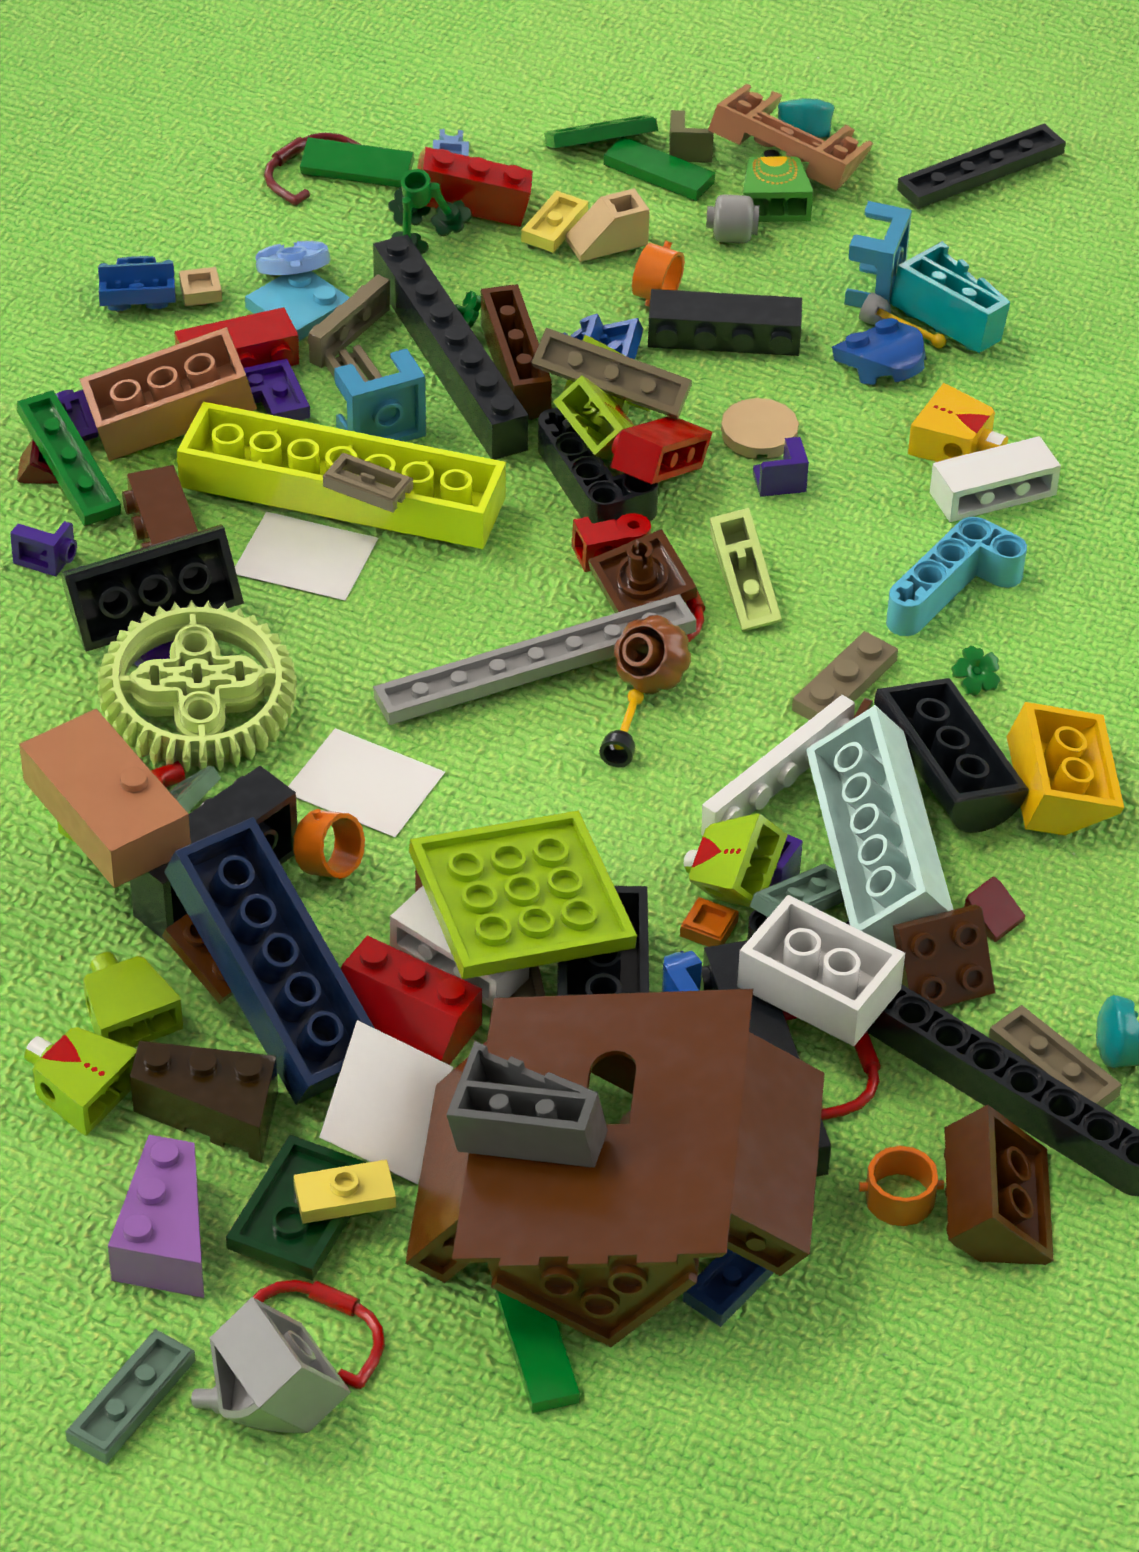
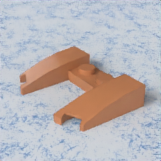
[708,84,873,191]

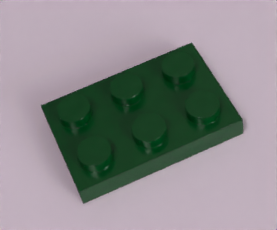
[226,1135,368,1281]

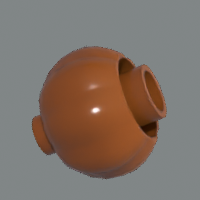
[614,615,691,694]

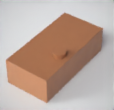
[79,327,257,461]
[19,709,191,888]

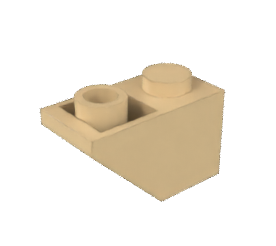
[566,188,650,262]

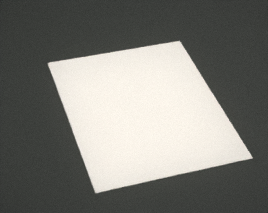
[235,512,379,601]
[288,728,445,837]
[319,1020,453,1184]

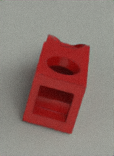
[571,513,651,572]

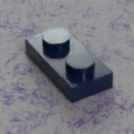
[683,1249,774,1327]

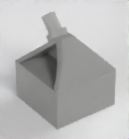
[191,1297,351,1433]

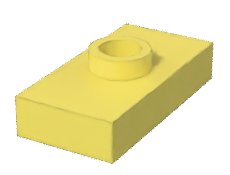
[521,190,588,253]
[293,1159,396,1224]

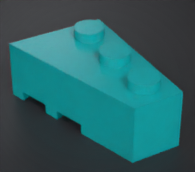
[890,241,1010,353]

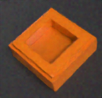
[680,897,739,947]

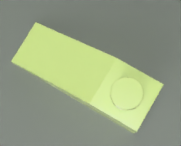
[710,508,782,632]

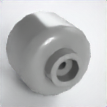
[706,194,759,243]

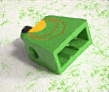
[743,149,813,222]

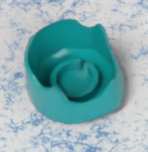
[778,98,835,138]
[1096,995,1139,1068]

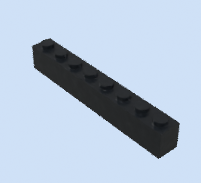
[373,234,528,460]

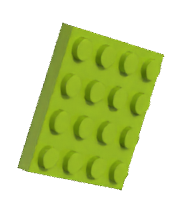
[409,810,637,980]

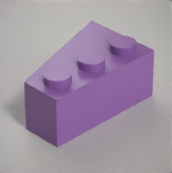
[108,1135,204,1298]

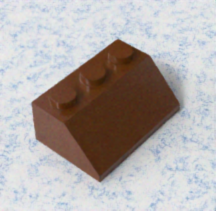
[944,1104,1054,1265]

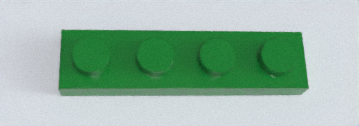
[17,390,121,526]

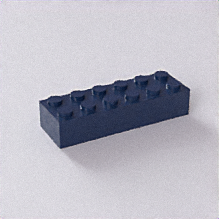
[164,817,375,1105]

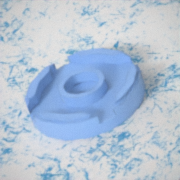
[255,241,330,275]

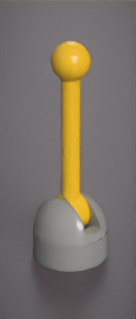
[859,292,946,349]

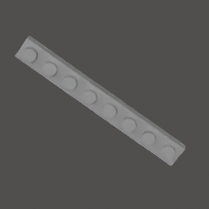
[373,594,696,725]

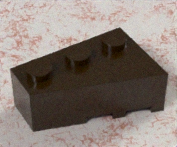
[130,1041,278,1163]

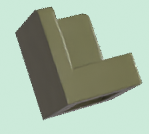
[669,110,714,162]

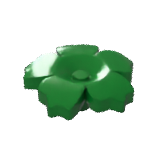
[455,290,481,328]
[951,645,1000,696]

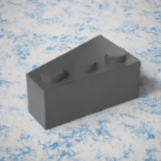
[446,1041,608,1168]

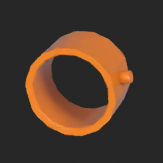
[632,240,685,307]
[293,809,365,879]
[859,1146,944,1226]

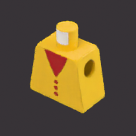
[908,383,1008,462]

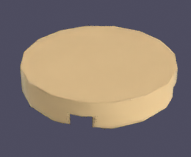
[721,398,799,459]

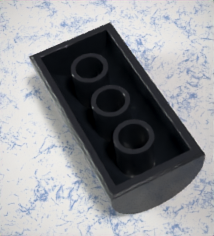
[61,524,244,652]
[874,678,1029,833]

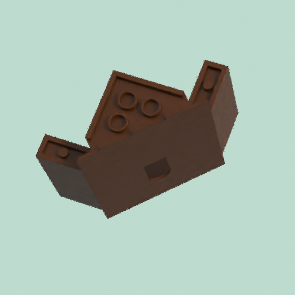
[405,989,825,1347]

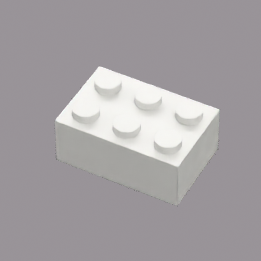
[737,895,905,1046]

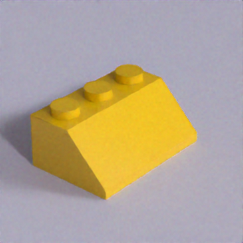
[1007,702,1124,836]

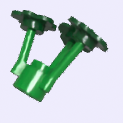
[388,169,472,254]

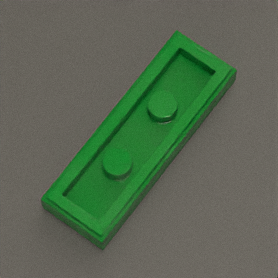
[544,115,658,148]
[300,137,414,188]
[604,137,715,201]
[495,1290,580,1413]

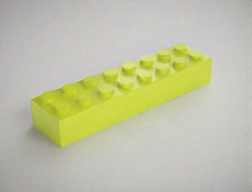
[177,401,506,549]

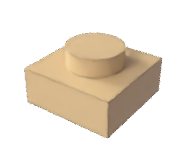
[179,267,222,306]

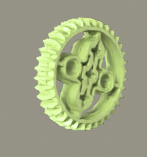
[98,600,297,774]

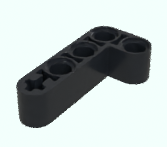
[538,408,659,524]

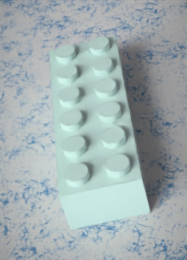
[806,705,953,948]

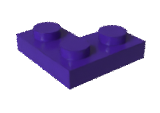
[243,359,310,421]

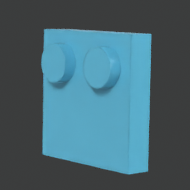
[245,271,350,341]

